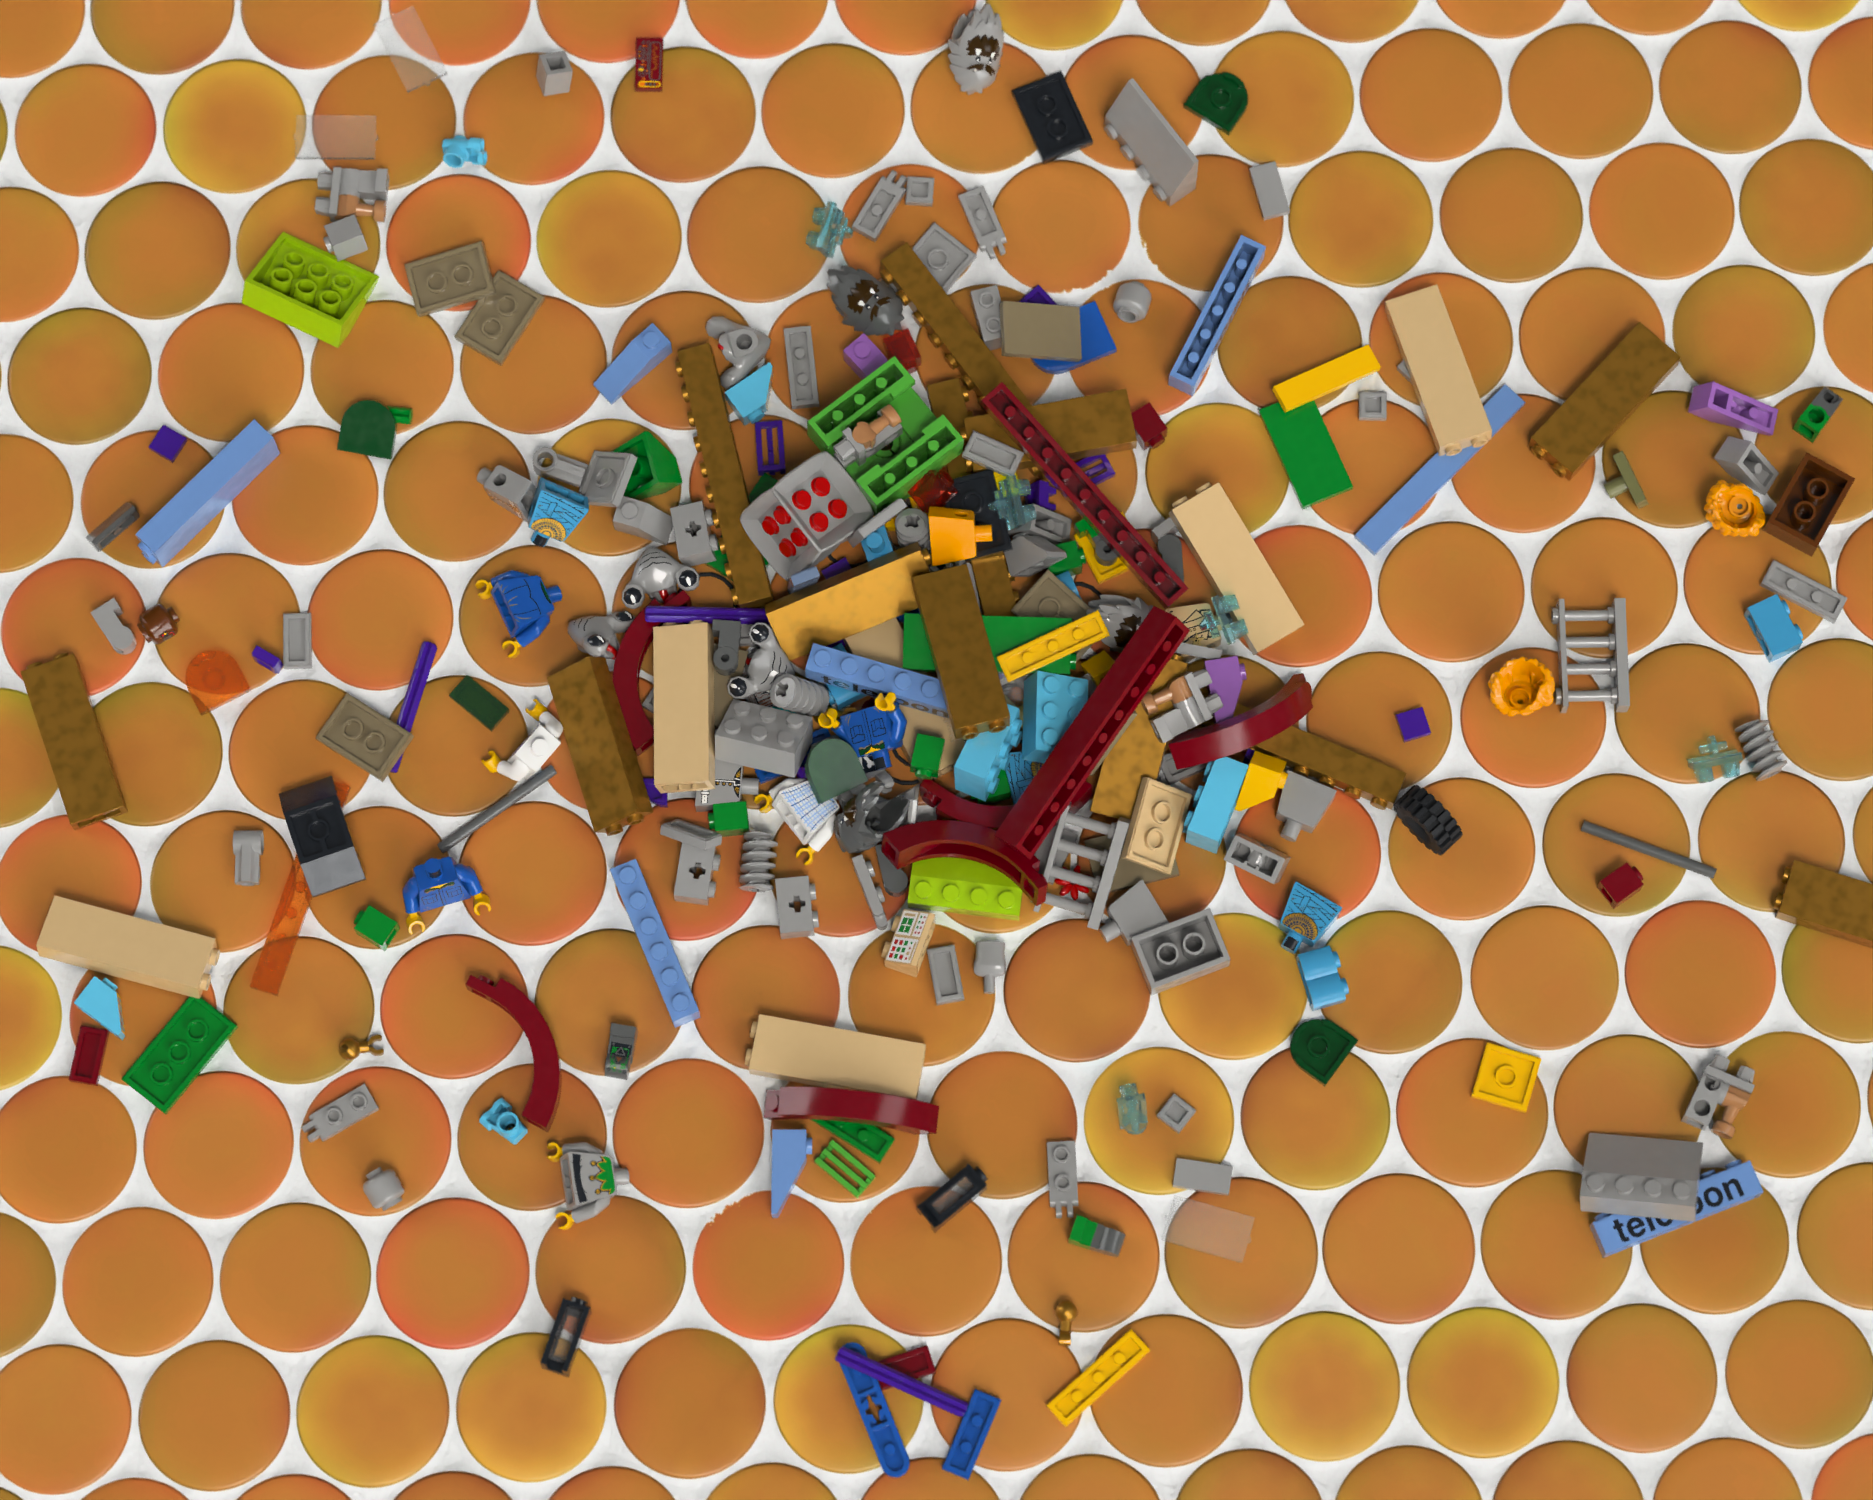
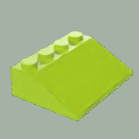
[241,232,379,348]
[907,857,1023,921]

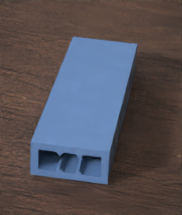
[135,419,280,568]

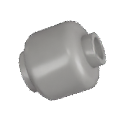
[1113,281,1152,323]
[362,1167,405,1211]

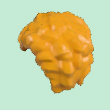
[1704,479,1766,537]
[1488,656,1555,717]

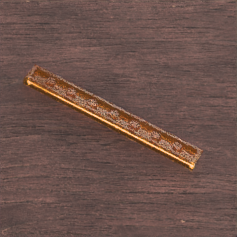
[250,781,351,996]

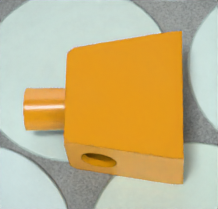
[928,506,993,566]

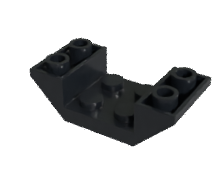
[279,776,366,898]

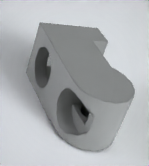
[90,598,137,655]

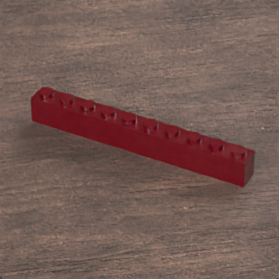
[980,382,1189,609]
[994,606,1190,860]

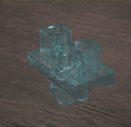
[806,202,854,258]
[988,475,1037,530]
[1199,595,1249,645]
[1687,735,1743,783]
[1116,1083,1148,1134]

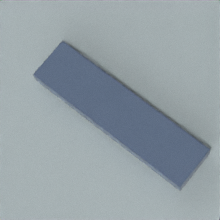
[787,566,820,595]

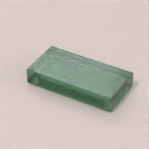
[449,675,510,732]

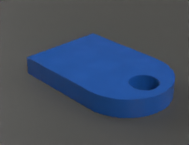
[1030,301,1117,374]

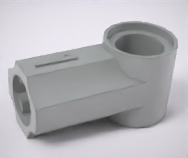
[533,447,588,488]
[233,830,264,886]

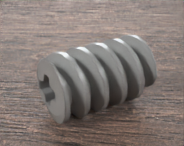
[895,508,932,557]
[770,674,830,717]
[1735,719,1787,781]
[739,831,778,892]

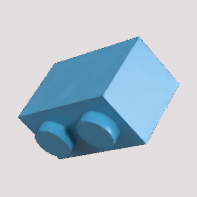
[1744,594,1803,663]

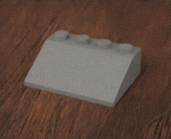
[1104,78,1199,207]
[1580,1132,1703,1222]

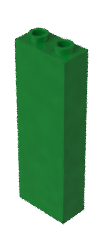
[903,613,1076,676]

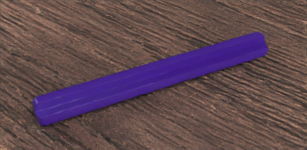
[645,606,770,625]
[390,641,437,773]
[835,1347,968,1417]

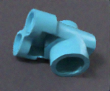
[442,135,487,168]
[479,1098,528,1145]

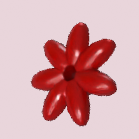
[1054,865,1090,901]

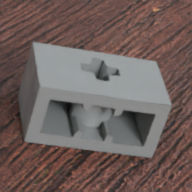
[971,285,1002,350]
[670,501,719,567]
[1224,833,1291,884]
[674,842,721,906]
[775,876,819,939]

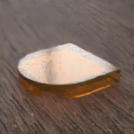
[185,651,251,716]

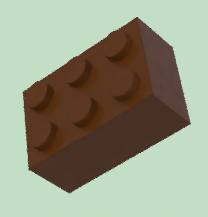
[1763,452,1855,557]

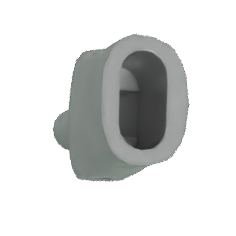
[974,941,1006,994]

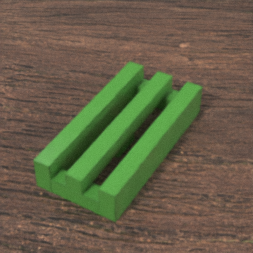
[814,1140,876,1199]

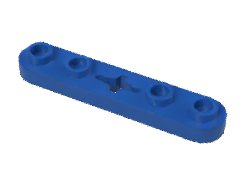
[839,1342,910,1478]

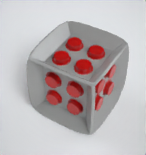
[740,451,874,581]

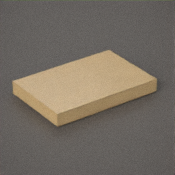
[1121,777,1192,875]

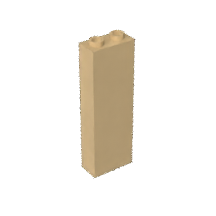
[1385,284,1492,456]
[1168,482,1305,655]
[844,617,965,784]
[653,620,715,794]
[36,896,220,999]
[745,1014,926,1100]

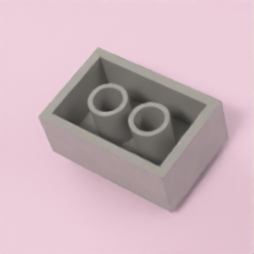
[715,699,813,778]
[1130,908,1231,996]

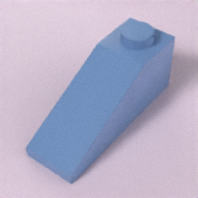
[593,323,673,405]
[771,1129,812,1218]

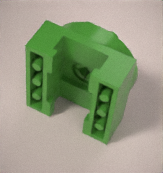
[807,356,964,516]

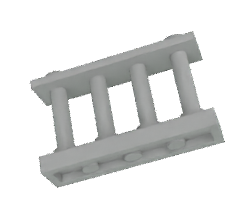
[1551,598,1630,713]
[1030,802,1131,930]

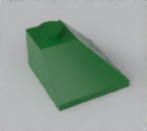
[611,431,682,500]

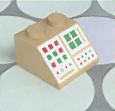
[881,909,936,978]

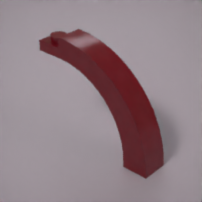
[613,590,692,756]
[1168,673,1313,769]
[920,779,1092,831]
[881,820,1048,906]
[465,975,562,1132]
[763,1087,939,1135]

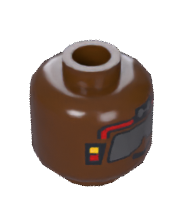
[137,604,180,645]

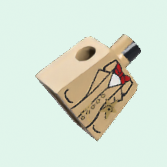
[1165,603,1233,663]

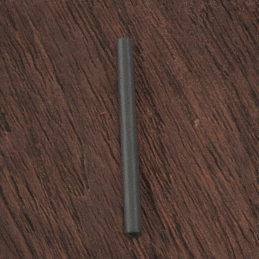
[437,765,557,854]
[1581,820,1717,879]

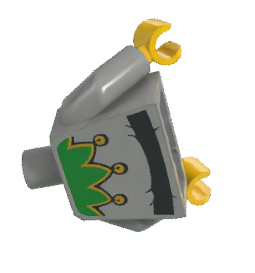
[547,1142,629,1230]

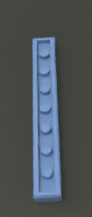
[1354,384,1525,556]

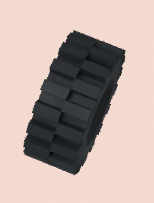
[1393,785,1463,855]

